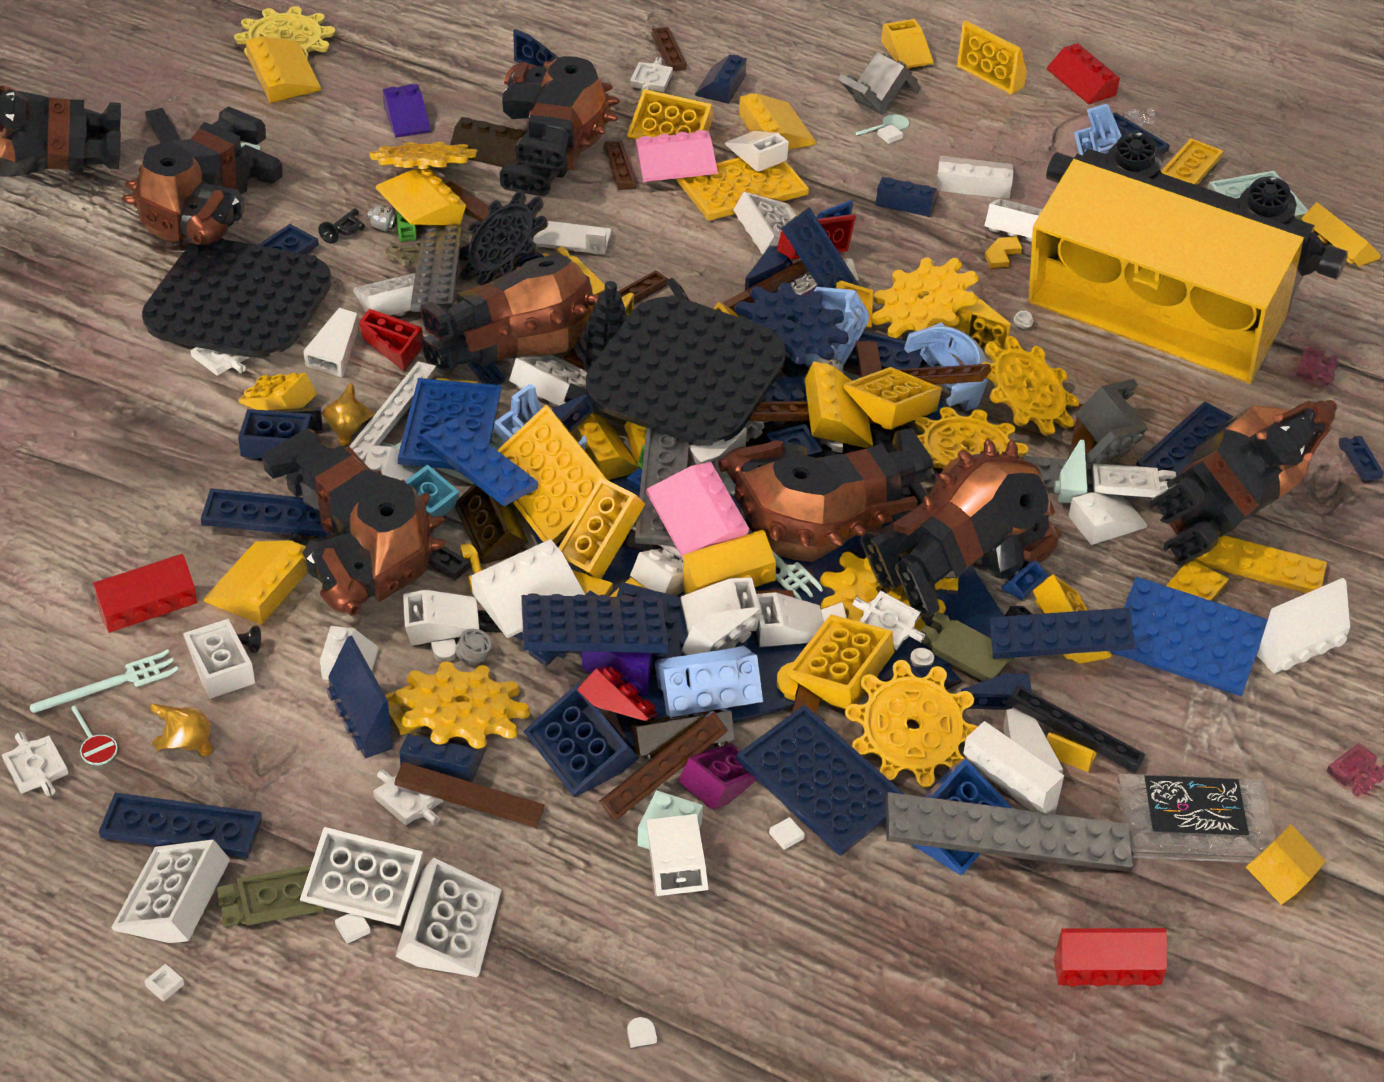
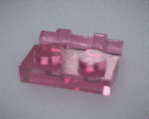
[1296,346,1338,385]
[1326,743,1384,797]

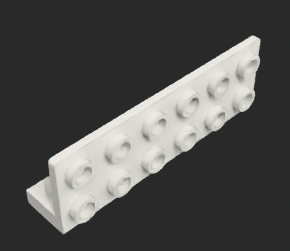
[533,221,611,255]

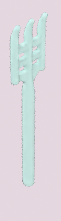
[747,528,823,600]
[30,649,179,713]

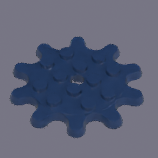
[735,283,849,364]

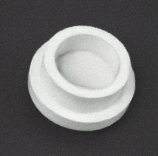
[1013,311,1034,329]
[910,648,934,667]

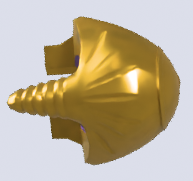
[322,383,375,446]
[150,703,213,757]

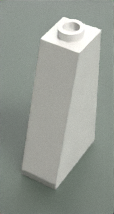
[304,308,358,377]
[1003,708,1063,774]

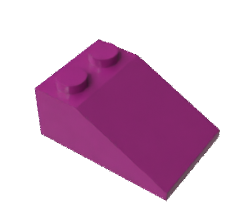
[678,742,757,810]

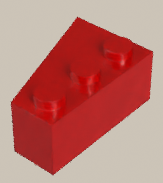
[359,308,424,371]

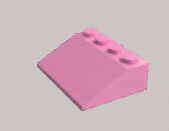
[636,130,717,182]
[646,462,749,559]

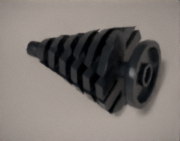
[574,281,628,373]

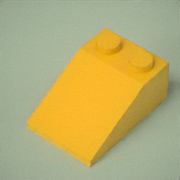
[1246,824,1326,905]

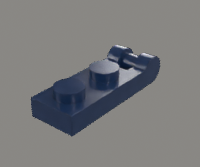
[1339,436,1384,481]

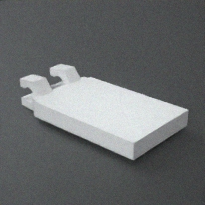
[1092,463,1176,497]

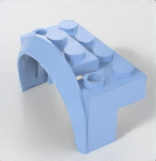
[1074,104,1121,155]
[904,322,988,412]
[494,384,587,450]
[654,646,763,717]

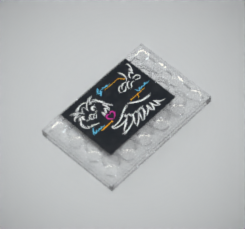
[1117,774,1275,862]

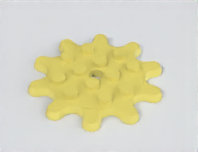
[234,6,335,59]

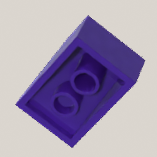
[382,84,431,138]
[582,651,653,696]

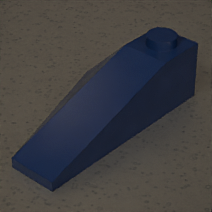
[513,29,558,67]

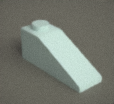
[1054,440,1087,503]

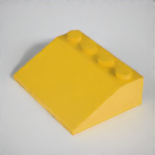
[957,20,1027,95]
[245,36,321,103]
[627,89,714,140]
[739,93,816,150]
[376,168,466,225]
[805,361,873,448]
[843,367,942,430]
[204,541,308,625]
[786,614,895,709]

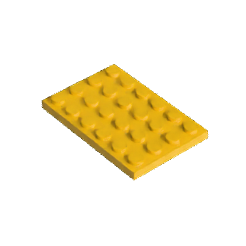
[676,157,809,221]
[497,405,610,545]

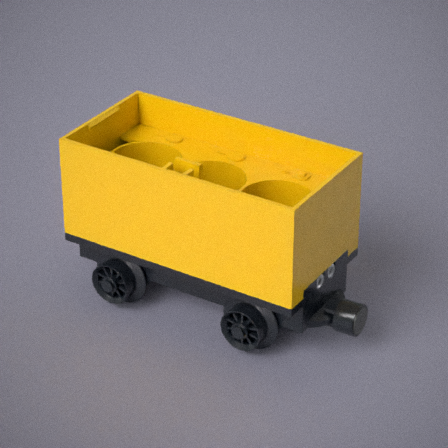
[1028,132,1348,384]

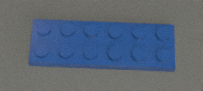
[421,418,538,506]

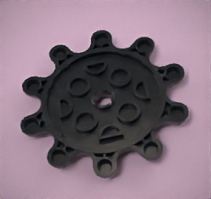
[459,191,548,286]

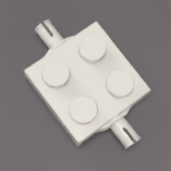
[630,57,673,94]
[191,347,249,376]
[852,591,926,650]
[2,732,69,796]
[373,769,443,826]

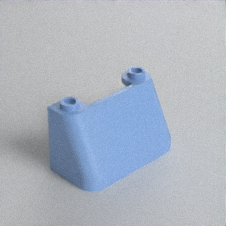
[785,287,869,367]

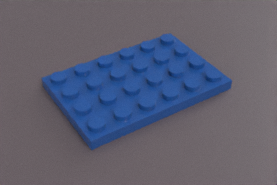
[398,378,501,470]
[1111,576,1268,697]

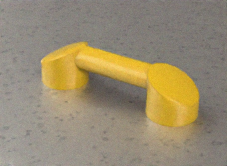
[460,543,482,594]

